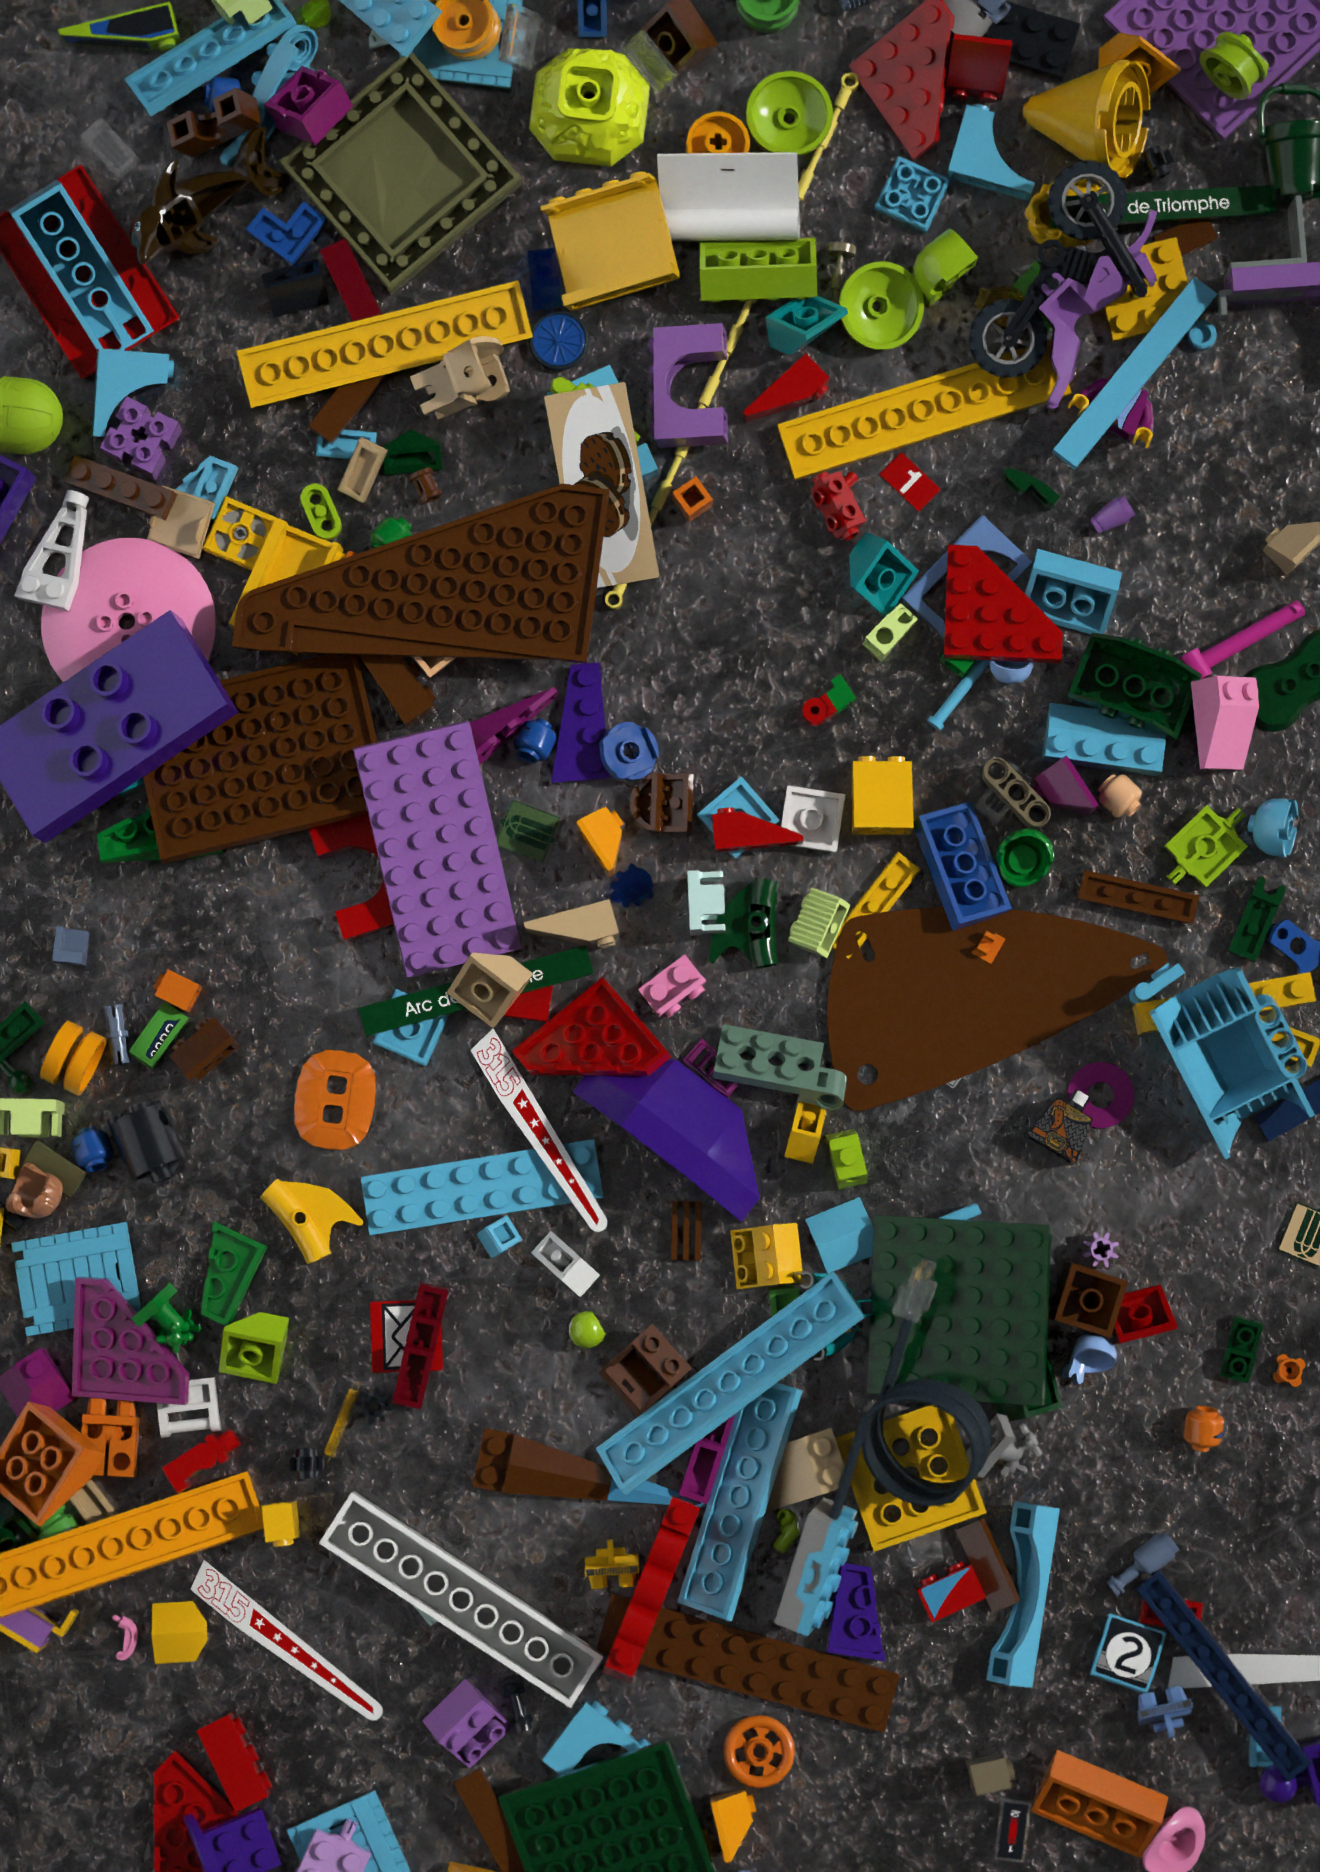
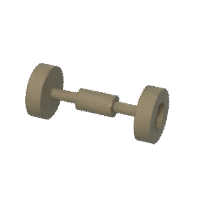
[827,242,856,305]

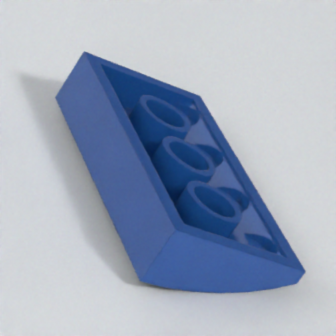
[913,801,1012,931]

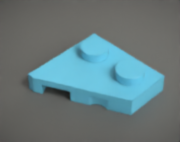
[175,456,239,521]

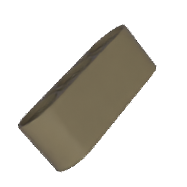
[982,757,1051,830]

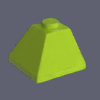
[219,1312,289,1384]

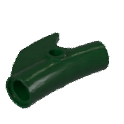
[709,877,779,969]

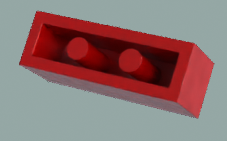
[197,1712,272,1813]

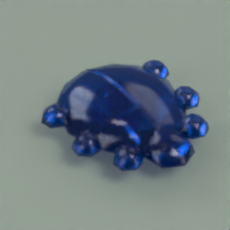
[611,863,654,907]

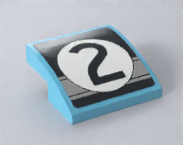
[1089,1613,1166,1694]

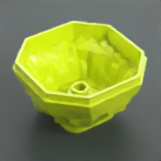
[529,48,650,167]

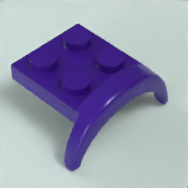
[184,1807,281,1872]

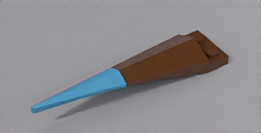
[471,1428,708,1507]

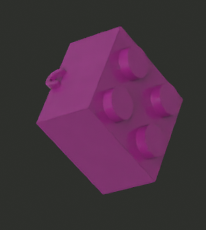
[264,66,353,145]

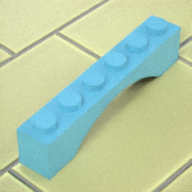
[987,1501,1060,1688]

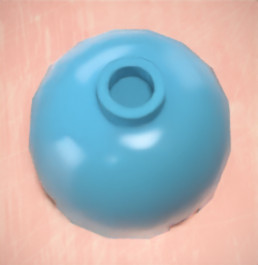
[1248,799,1298,857]

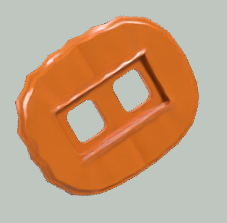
[294,1050,376,1150]

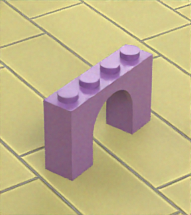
[649,323,728,448]

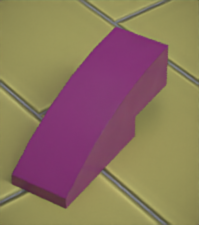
[679,1414,735,1504]

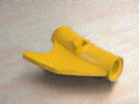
[260,1179,364,1264]

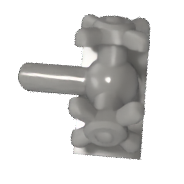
[965,1414,1042,1478]

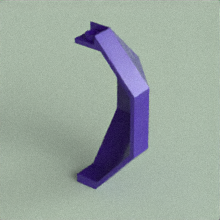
[572,1059,760,1222]

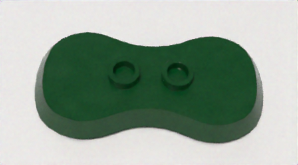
[1244,630,1320,732]

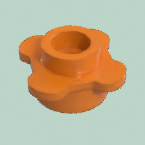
[1273,1354,1306,1387]

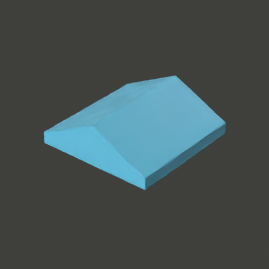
[805,1197,874,1274]

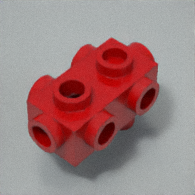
[810,471,866,541]

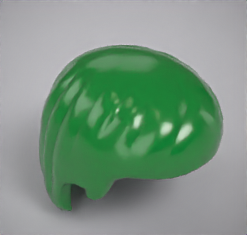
[996,828,1054,887]

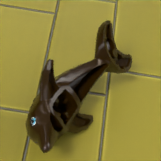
[129,127,290,264]

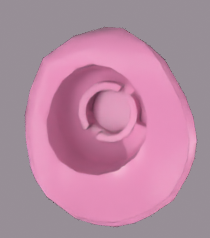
[1142,1806,1205,1872]

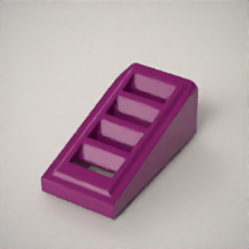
[683,1039,741,1099]

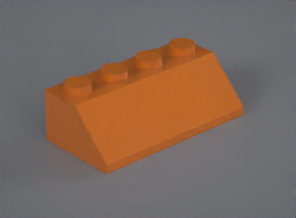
[1030,1750,1168,1858]

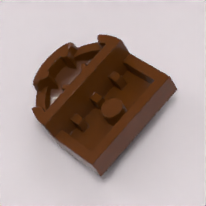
[630,772,694,834]

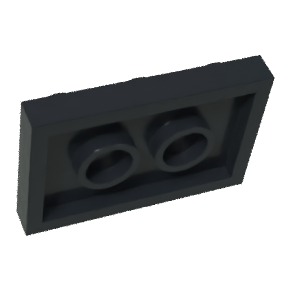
[986,1,1080,81]

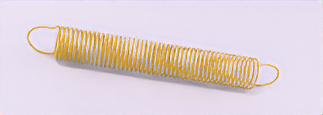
[323,1382,360,1464]

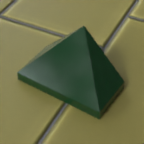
[383,429,443,475]

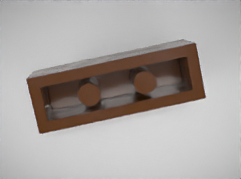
[358,655,437,728]

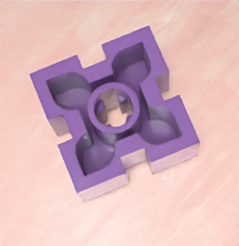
[100,396,182,480]

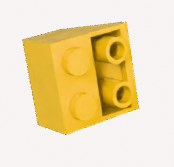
[730,1223,802,1289]

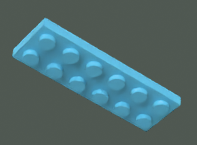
[124,0,297,117]

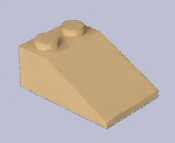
[524,899,620,950]
[765,1427,851,1513]

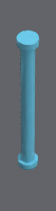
[927,660,990,731]

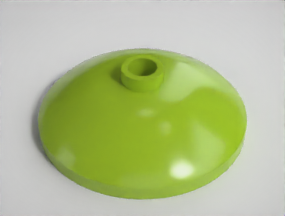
[746,71,833,156]
[839,262,924,350]

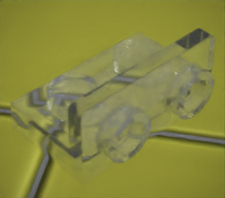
[499,3,540,73]

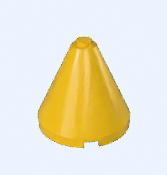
[1023,60,1150,178]

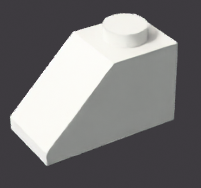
[531,1231,600,1297]

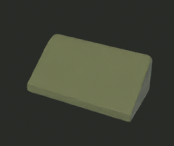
[22,1140,88,1198]

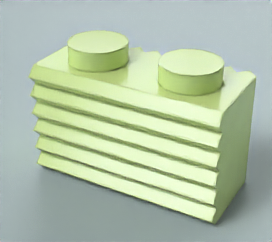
[788,888,850,958]

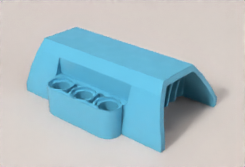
[1149,967,1315,1159]

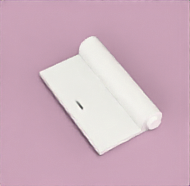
[657,152,800,241]

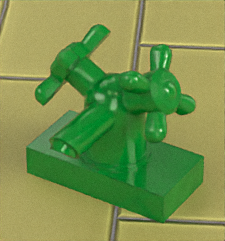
[131,1282,201,1354]

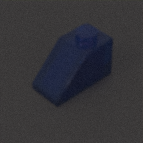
[527,248,562,311]

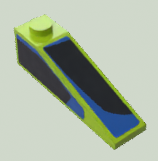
[58,2,182,51]

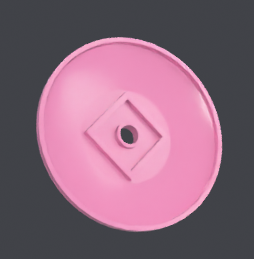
[41,538,216,682]

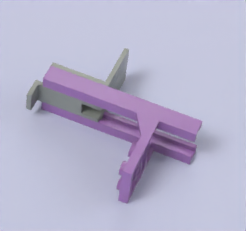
[1216,195,1320,322]

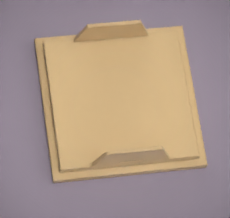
[147,485,215,559]

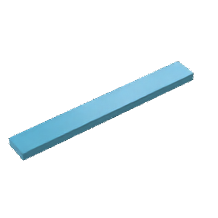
[1052,277,1217,470]

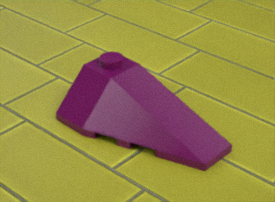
[470,687,559,766]

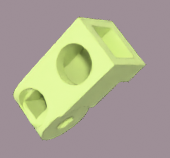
[862,603,918,662]

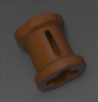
[408,467,443,505]

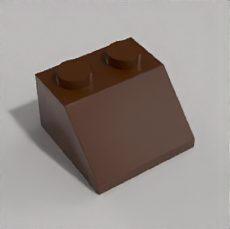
[633,0,719,84]
[169,1017,240,1084]
[1048,1262,1128,1338]

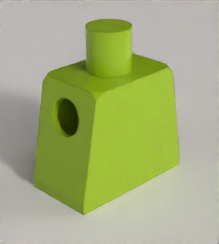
[825,1129,868,1190]

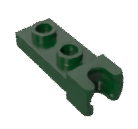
[1227,876,1286,963]

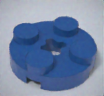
[599,722,659,782]

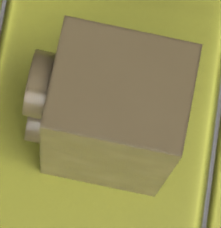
[966,1752,1015,1796]

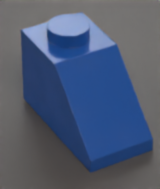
[577,0,607,37]

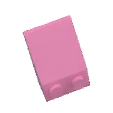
[1191,676,1259,771]

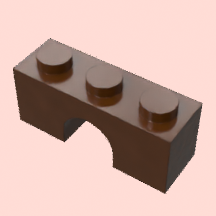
[166,88,261,158]

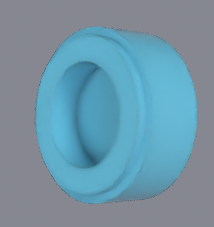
[1187,320,1217,351]

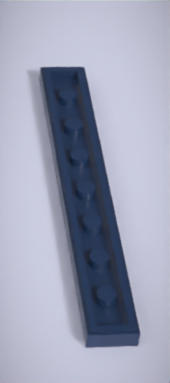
[1136,1570,1313,1782]

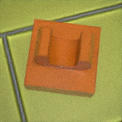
[971,931,1005,964]

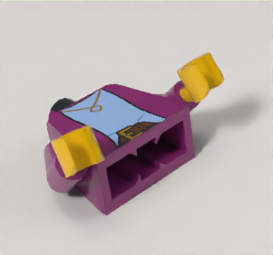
[1067,374,1154,448]

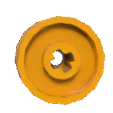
[432,0,501,61]
[686,111,750,153]
[40,1020,107,1096]

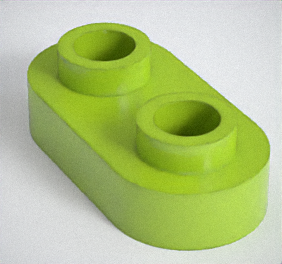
[300,483,342,541]

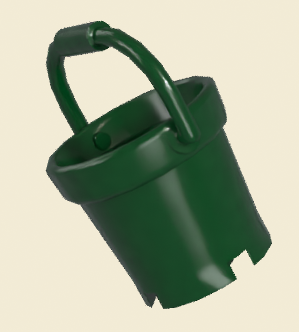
[1257,83,1320,202]

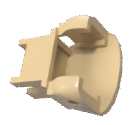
[410,336,510,420]

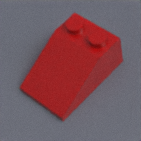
[945,34,1012,103]

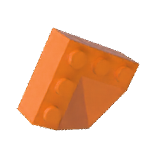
[0,1401,105,1526]

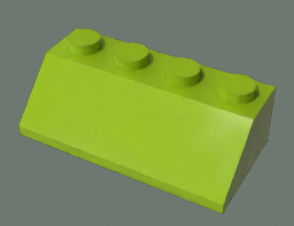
[700,238,817,303]

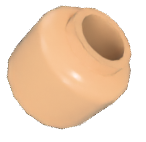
[1098,774,1142,818]

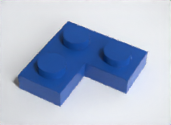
[246,201,327,266]

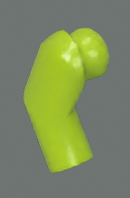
[772,1509,800,1554]

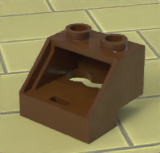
[598,1324,692,1417]

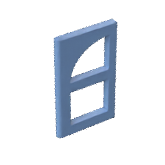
[902,515,1032,638]

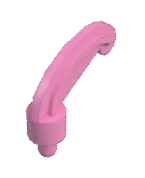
[112,1615,138,1661]

